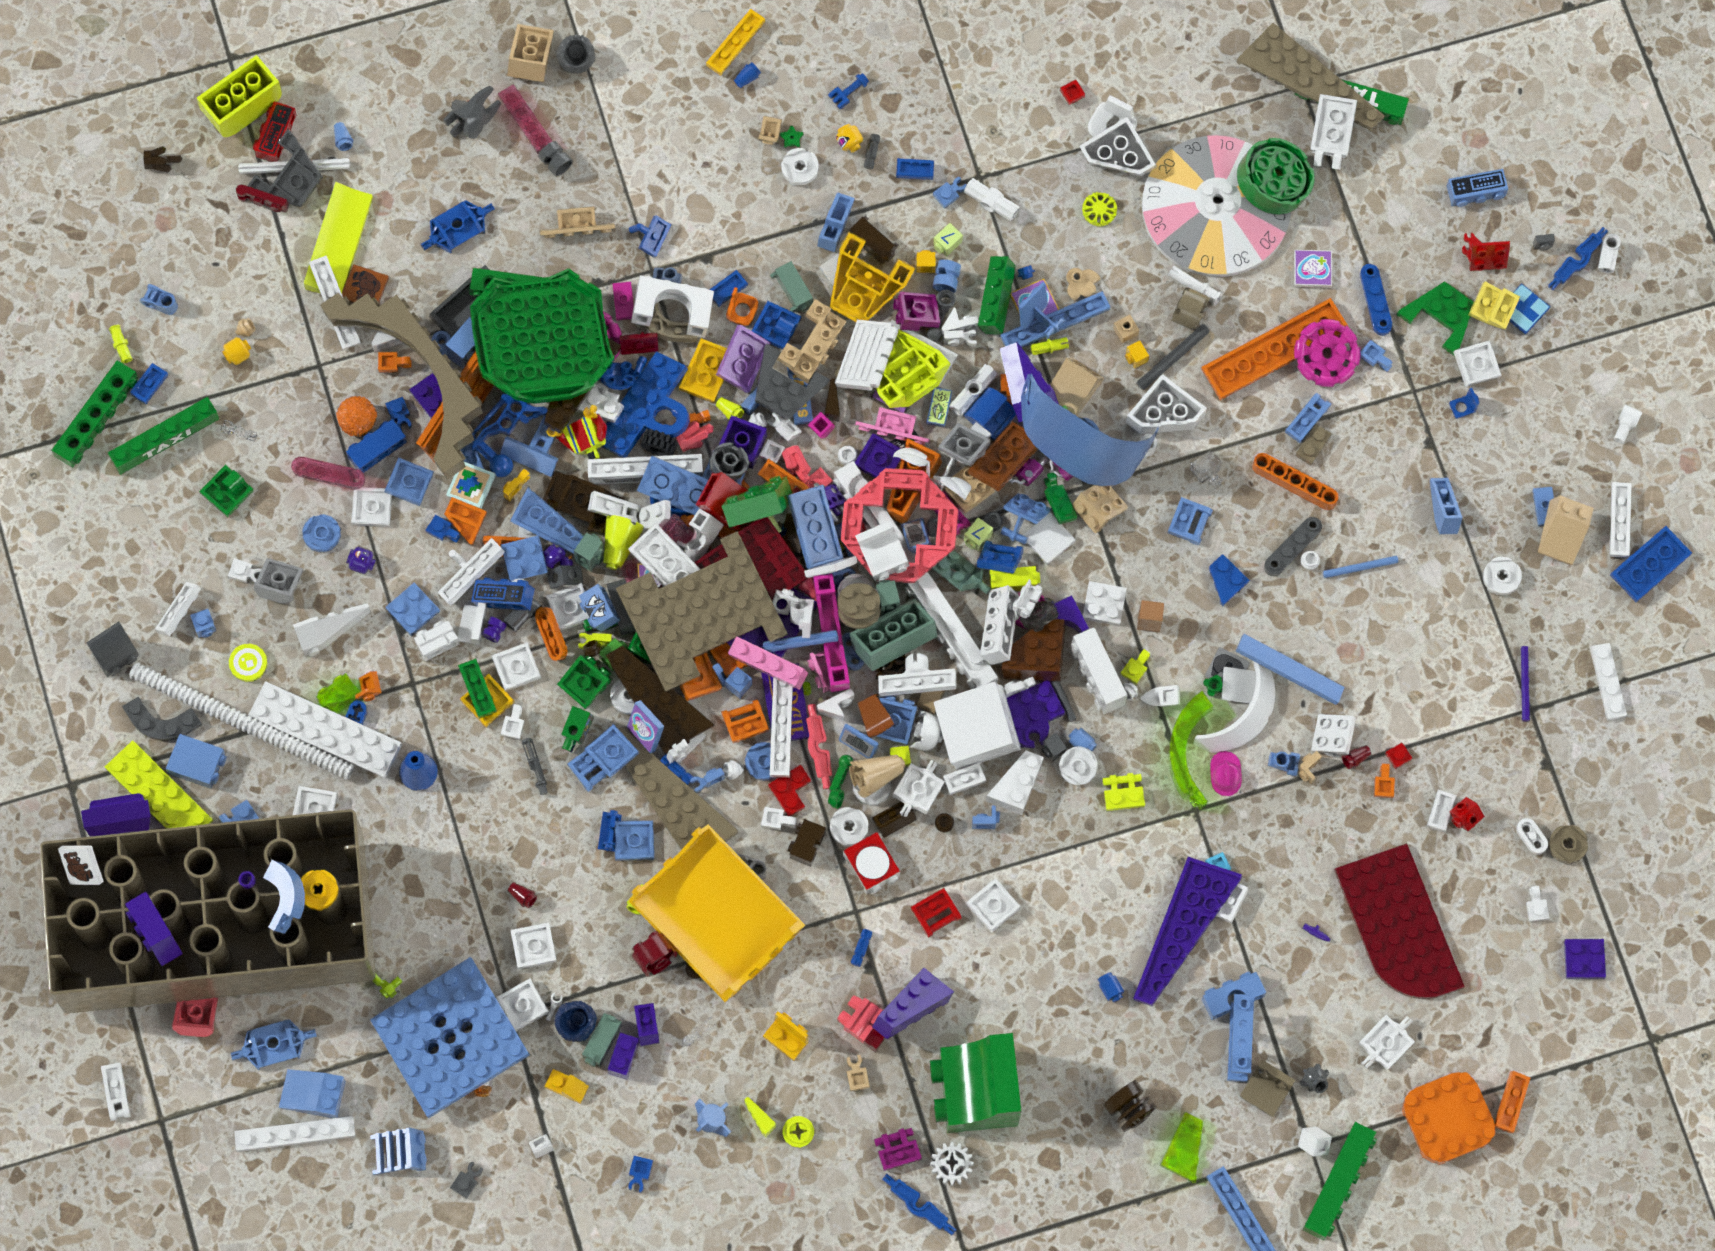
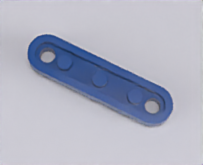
[1360,264,1392,336]

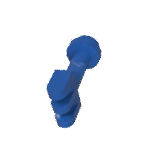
[828,73,869,109]

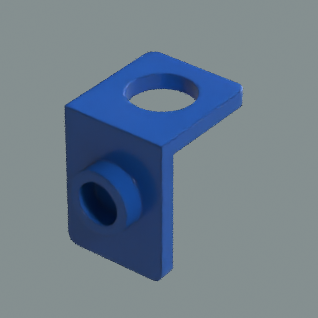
[1449,388,1480,419]

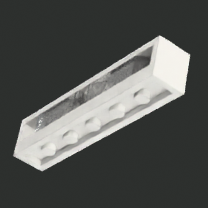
[587,454,703,485]

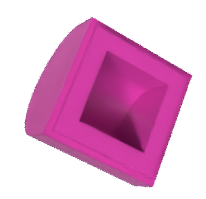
[808,412,835,439]

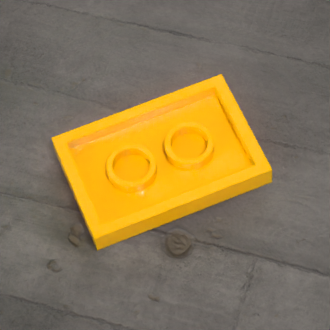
[679,338,727,403]

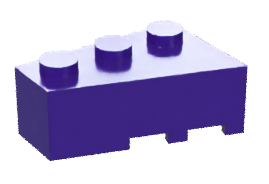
[125,892,183,966]

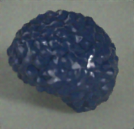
[554,1001,597,1042]

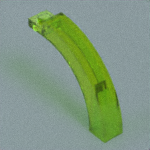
[1168,691,1213,810]

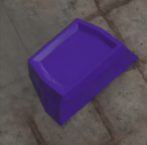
[81,793,151,837]

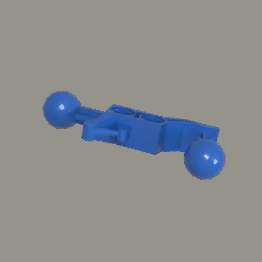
[472,394,547,478]

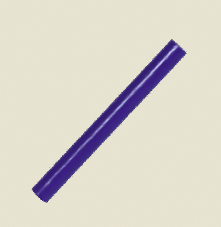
[1521,646,1530,722]

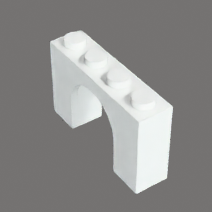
[631,275,714,338]

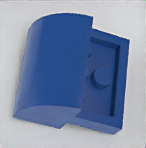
[963,387,1016,440]

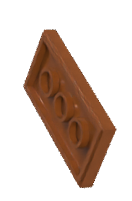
[968,422,1038,492]

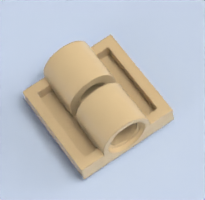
[943,465,995,514]

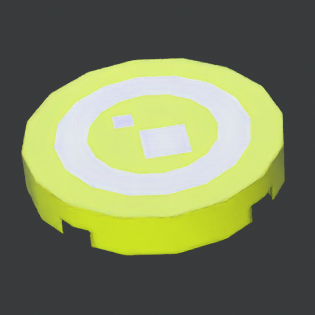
[229,644,268,682]

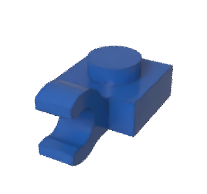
[426,514,461,543]

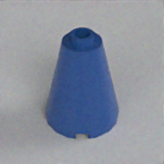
[399,751,438,791]

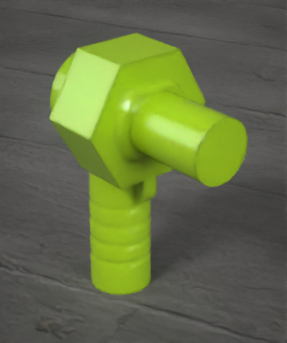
[372,974,403,999]

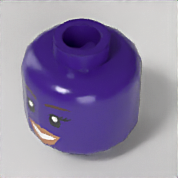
[346,546,376,574]

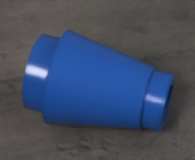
[733,62,761,89]

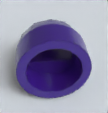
[238,871,256,889]

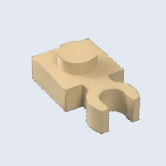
[846,1055,870,1092]

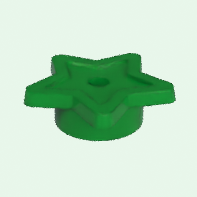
[780,126,804,148]

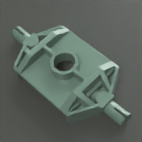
[930,541,991,595]

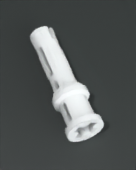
[1168,265,1223,307]

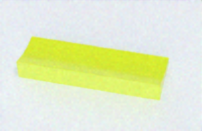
[304,181,373,294]

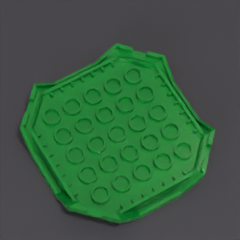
[470,268,614,404]

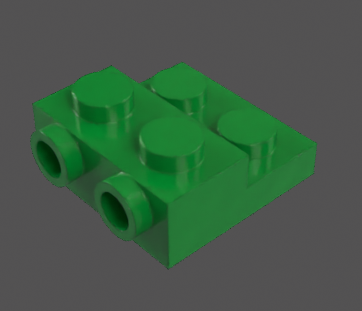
[557,655,613,709]

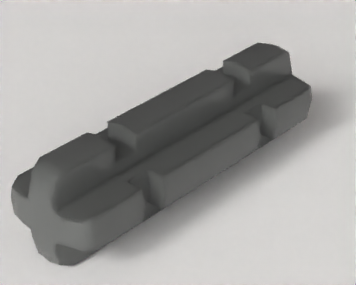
[864,134,880,170]

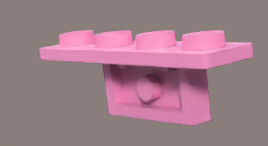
[855,407,930,446]

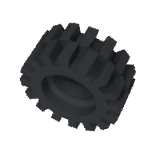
[641,429,678,456]

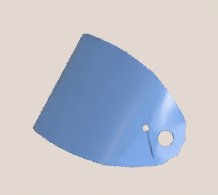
[1021,373,1159,486]

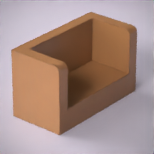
[1137,600,1164,632]

